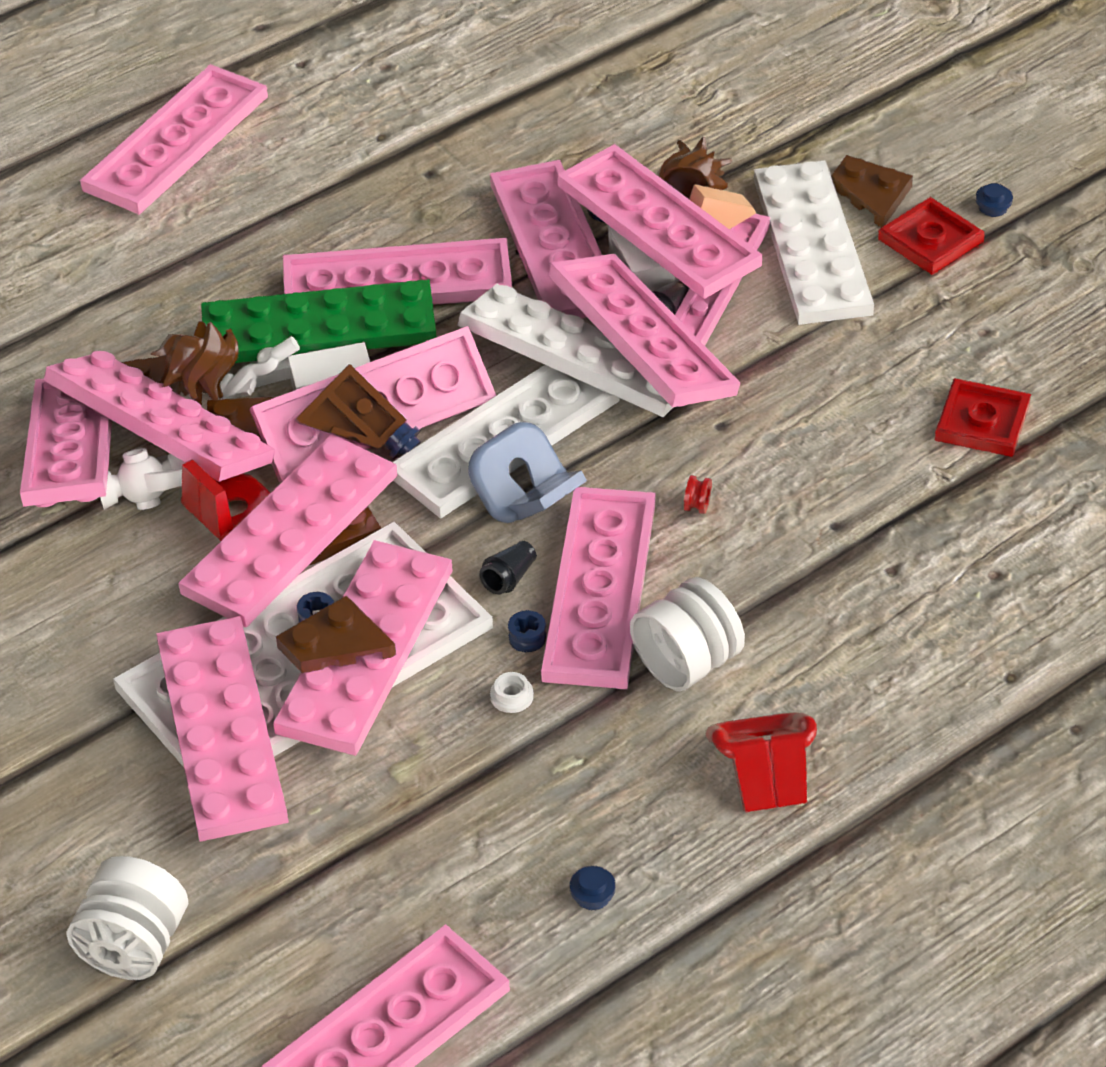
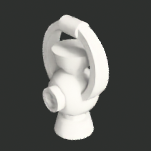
[100,448,186,510]

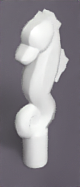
[218,336,300,400]

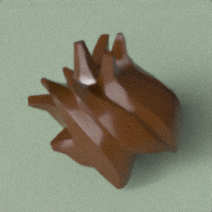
[656,137,732,199]
[150,321,239,405]

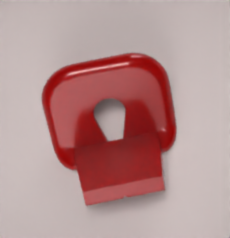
[181,459,271,541]
[705,712,817,812]

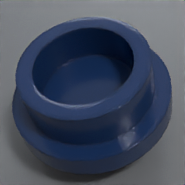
[975,183,1013,217]
[384,422,421,459]
[570,866,616,910]

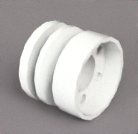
[630,577,745,691]
[66,856,189,980]

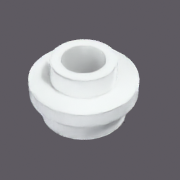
[490,672,534,713]

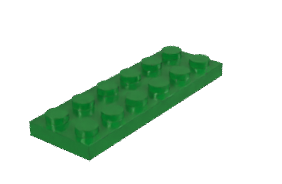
[201,279,437,363]

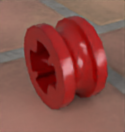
[684,475,712,514]

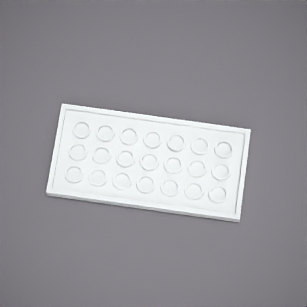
[113,522,493,767]

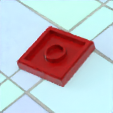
[878,197,985,275]
[934,378,1031,457]

